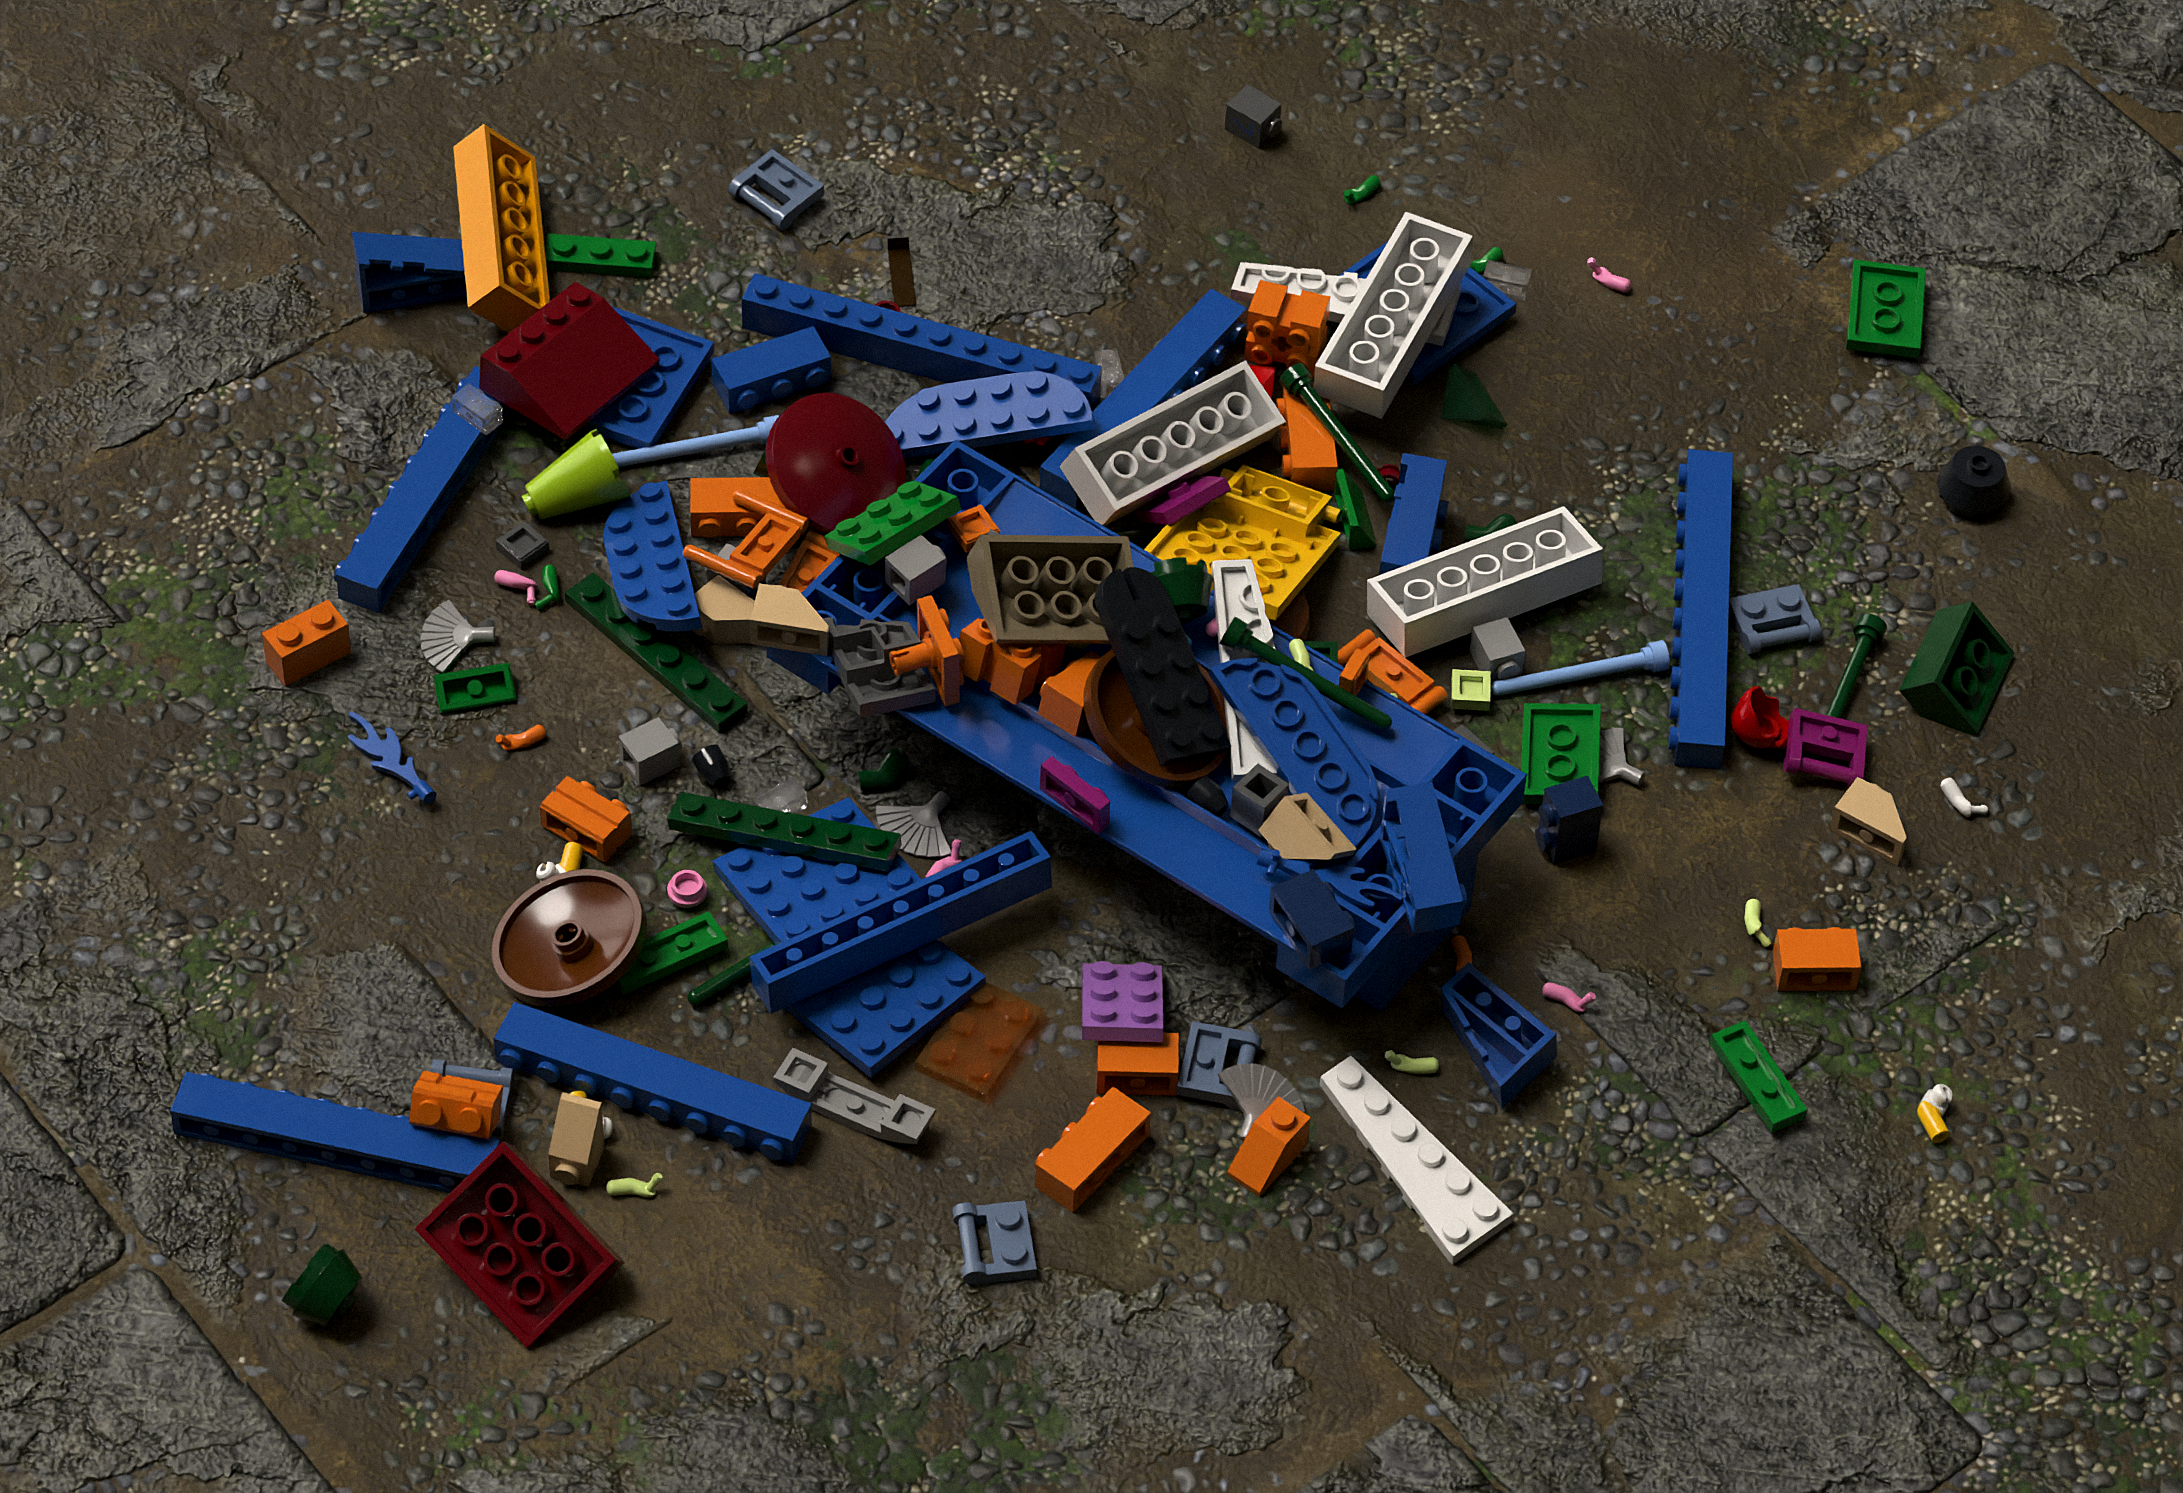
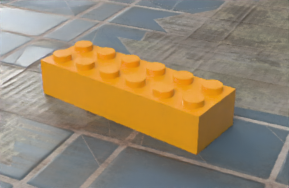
[453,124,550,333]

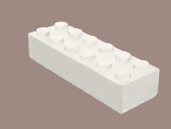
[1314,212,1473,419]
[1059,360,1286,526]
[1367,506,1603,658]

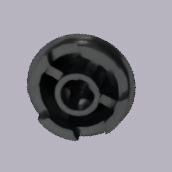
[1937,446,2011,521]

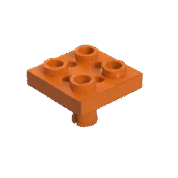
[889,595,964,707]

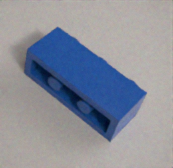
[711,326,831,414]

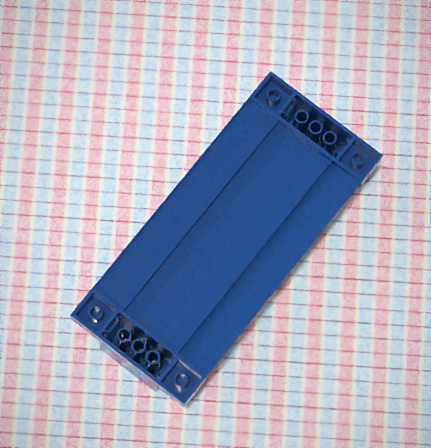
[766,439,1527,1012]

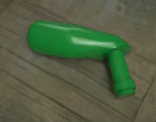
[1343,175,1381,204]
[1469,247,1504,274]
[534,565,560,610]

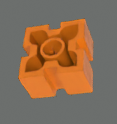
[1244,280,1331,377]
[959,618,1066,705]

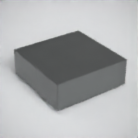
[495,521,549,570]

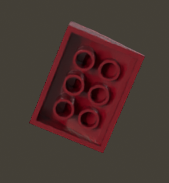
[479,281,660,440]
[414,1141,625,1348]

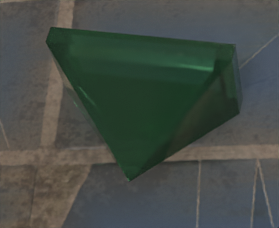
[1440,363,1508,429]

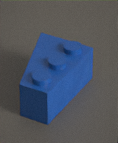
[352,232,467,313]
[1379,453,1449,575]
[1380,781,1467,934]
[1441,962,1557,1109]

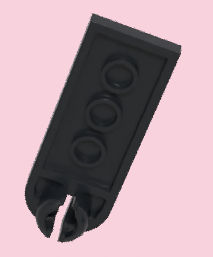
[1095,567,1231,766]

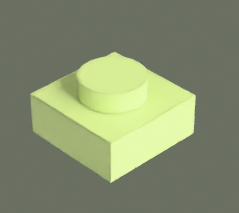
[1451,669,1491,711]

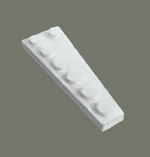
[1231,262,1461,346]
[1211,559,1282,782]
[1320,1056,1513,1265]

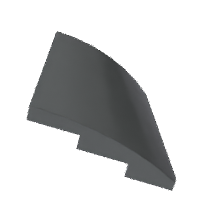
[823,618,935,718]

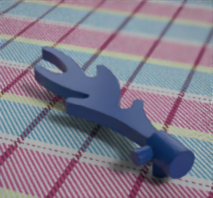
[348,712,437,804]
[1257,849,1402,910]

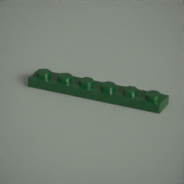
[565,572,747,733]
[667,792,902,871]

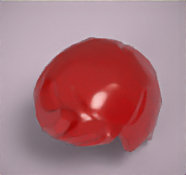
[1731,686,1789,750]

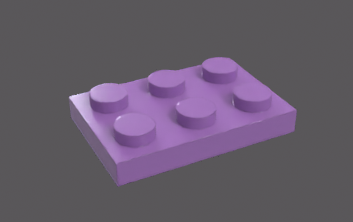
[1082,961,1163,1042]

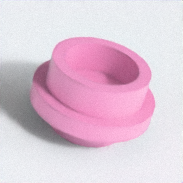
[667,870,707,908]

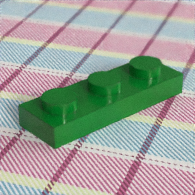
[545,233,656,278]
[614,911,728,996]
[1709,1020,1808,1133]

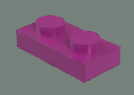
[1040,756,1110,834]

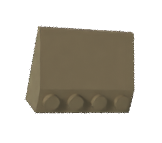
[967,535,1134,644]

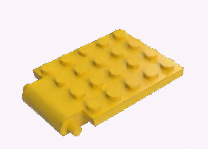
[1144,465,1342,621]

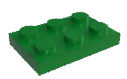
[1846,259,1926,358]
[824,481,962,566]
[1521,703,1601,804]

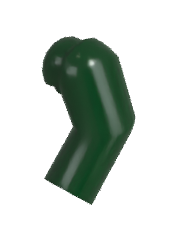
[1464,513,1517,543]
[858,748,909,790]

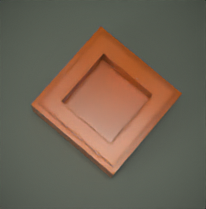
[947,504,1000,553]
[1338,648,1370,696]

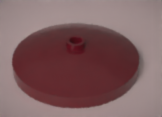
[766,393,906,535]

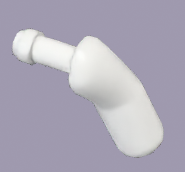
[1940,778,1988,817]

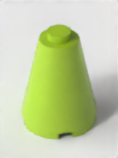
[521,429,631,520]

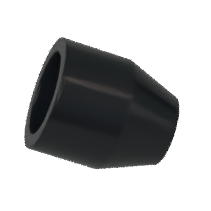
[692,744,730,788]
[1186,775,1229,818]

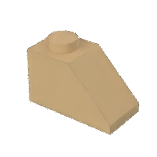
[692,574,754,644]
[750,583,829,656]
[1830,777,1907,866]
[1258,792,1357,860]
[548,1093,605,1187]

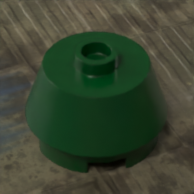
[1150,557,1213,625]
[281,1243,363,1326]

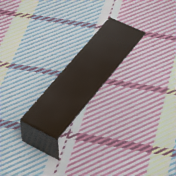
[887,237,916,306]

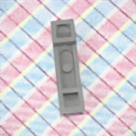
[773,1048,936,1144]

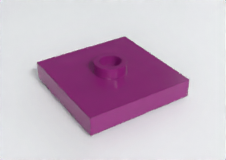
[1135,475,1231,525]

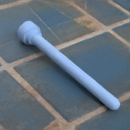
[612,415,779,467]
[1490,640,1670,696]

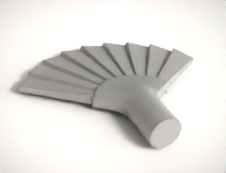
[420,600,496,674]
[1599,728,1646,786]
[876,791,951,859]
[1217,1063,1305,1141]

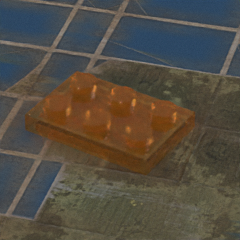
[915,982,1044,1103]

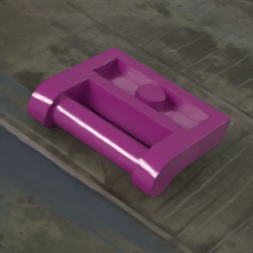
[1783,708,1868,787]

